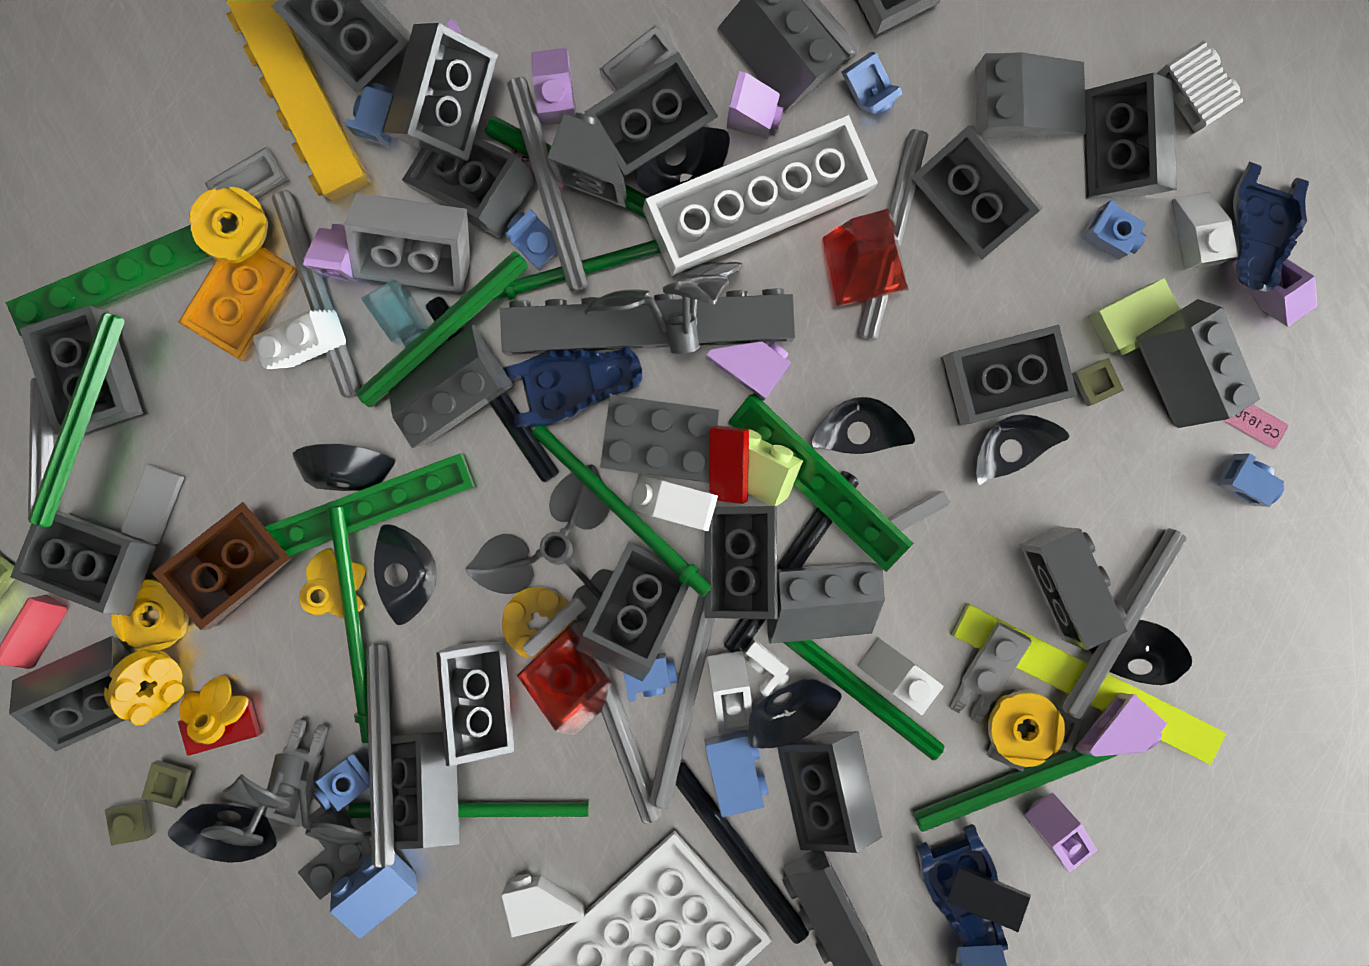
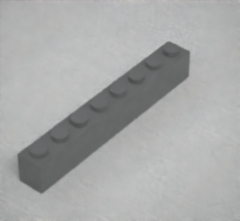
[500,288,795,355]

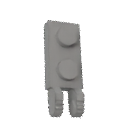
[950,621,1032,723]
[265,719,328,827]

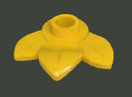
[299,549,366,618]
[179,675,249,744]

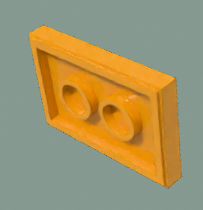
[178,230,298,361]

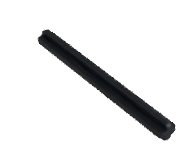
[425,296,558,482]
[724,471,859,653]
[675,762,809,944]

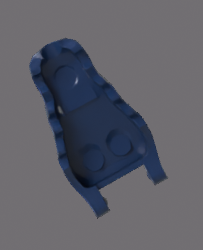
[1233,161,1309,292]
[503,347,642,427]
[916,824,1008,951]

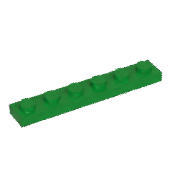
[5,225,214,336]
[728,393,914,572]
[264,453,475,556]

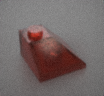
[823,209,909,307]
[517,627,612,735]

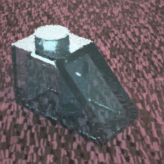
[361,280,429,346]

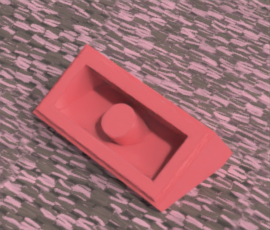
[0,595,68,669]

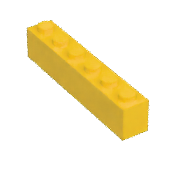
[226,0,372,203]

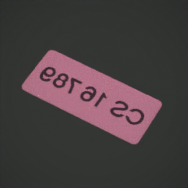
[1223,404,1288,449]

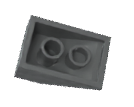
[975,52,1086,138]
[402,136,536,238]

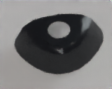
[636,127,730,196]
[811,397,915,454]
[976,414,1070,485]
[292,444,395,491]
[374,524,437,625]
[1089,620,1192,685]
[748,679,842,749]
[168,804,277,863]

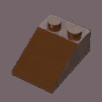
[152,502,291,630]

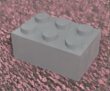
[344,193,470,293]

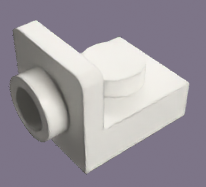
[744,638,789,697]

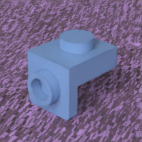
[841,52,903,114]

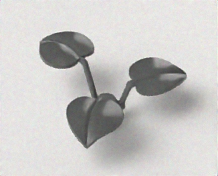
[584,262,743,354]
[465,464,613,620]
[200,753,371,846]

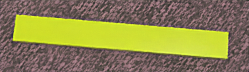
[951,603,1227,765]

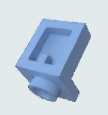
[505,209,558,271]

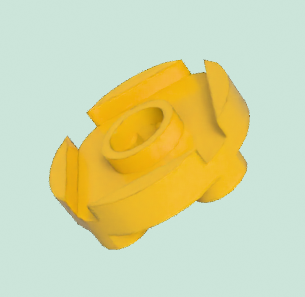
[189,187,268,263]
[111,579,189,653]
[502,586,575,659]
[104,650,184,726]
[988,691,1065,767]

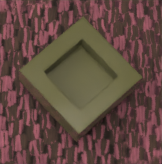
[1072,358,1124,406]
[141,760,192,808]
[105,800,152,846]

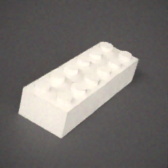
[643,115,878,276]

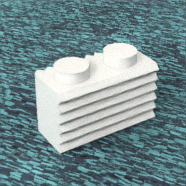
[1156,41,1243,133]
[253,309,346,369]

